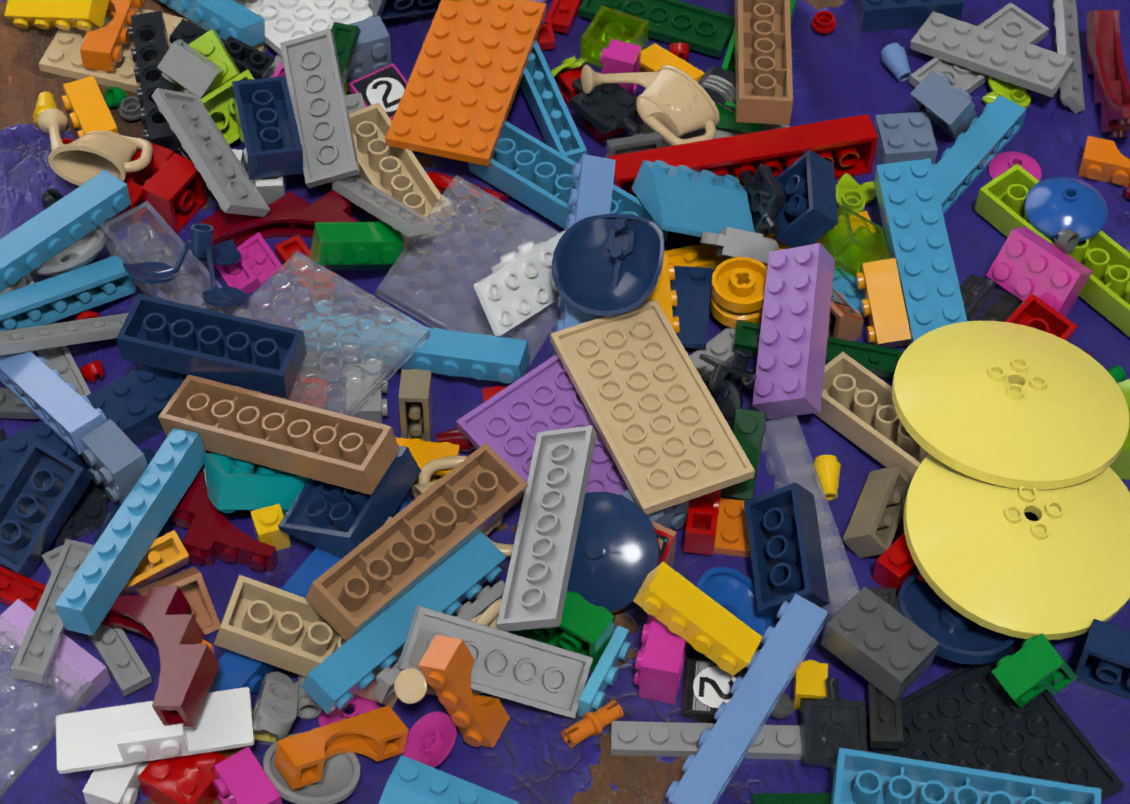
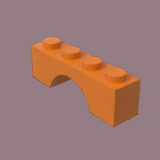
[80,0,144,72]
[1078,136,1130,187]
[418,635,510,748]
[274,705,409,790]

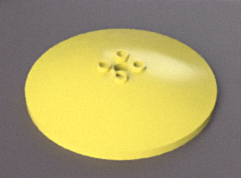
[892,321,1129,490]
[903,454,1130,640]

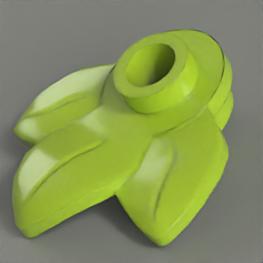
[551,55,587,77]
[982,76,1031,108]
[835,173,876,214]

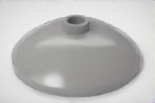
[31,228,106,277]
[263,733,360,804]

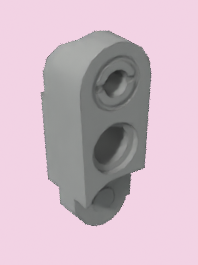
[700,227,779,266]
[252,672,299,740]

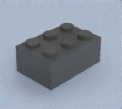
[821,587,939,702]

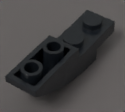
[169,19,275,79]

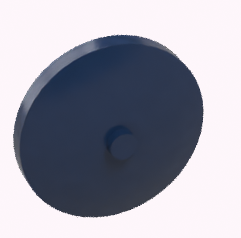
[567,492,660,613]
[895,572,1016,664]

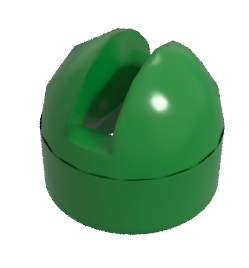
[105,86,127,107]

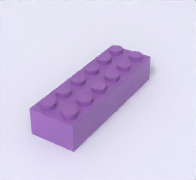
[752,243,835,419]

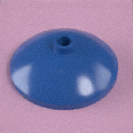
[1024,177,1108,242]
[695,567,774,649]

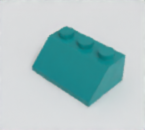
[204,453,308,513]

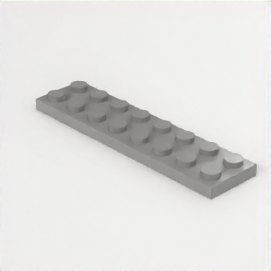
[497,425,597,631]

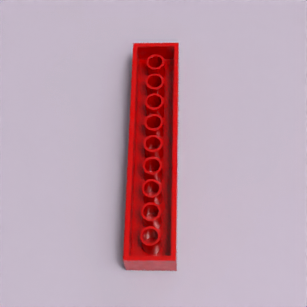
[609,114,878,199]

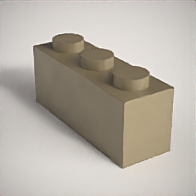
[398,369,434,442]
[842,465,911,558]

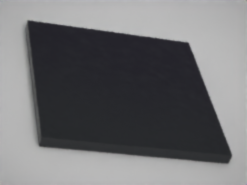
[866,647,1124,802]

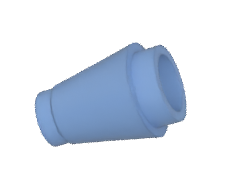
[881,43,912,82]

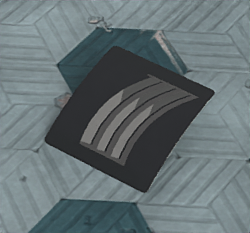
[698,66,736,112]

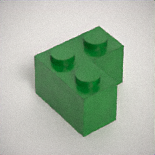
[992,634,1078,708]

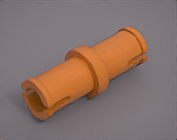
[561,699,624,748]

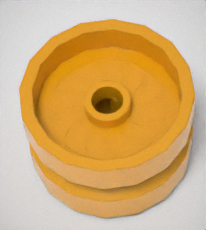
[710,257,767,329]

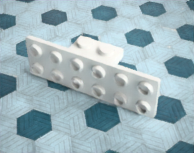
[474,230,566,336]
[56,687,254,774]

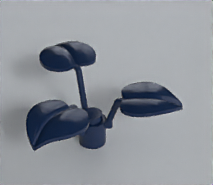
[123,224,250,307]

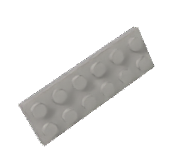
[909,2,1049,94]
[910,12,1074,97]
[280,29,360,188]
[152,88,270,217]
[398,605,593,719]

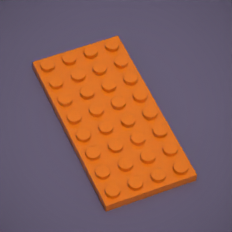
[385,0,547,166]

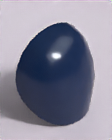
[552,214,664,316]

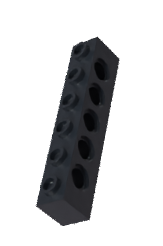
[128,10,183,151]

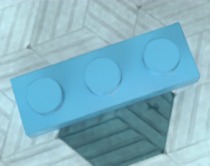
[578,626,632,716]

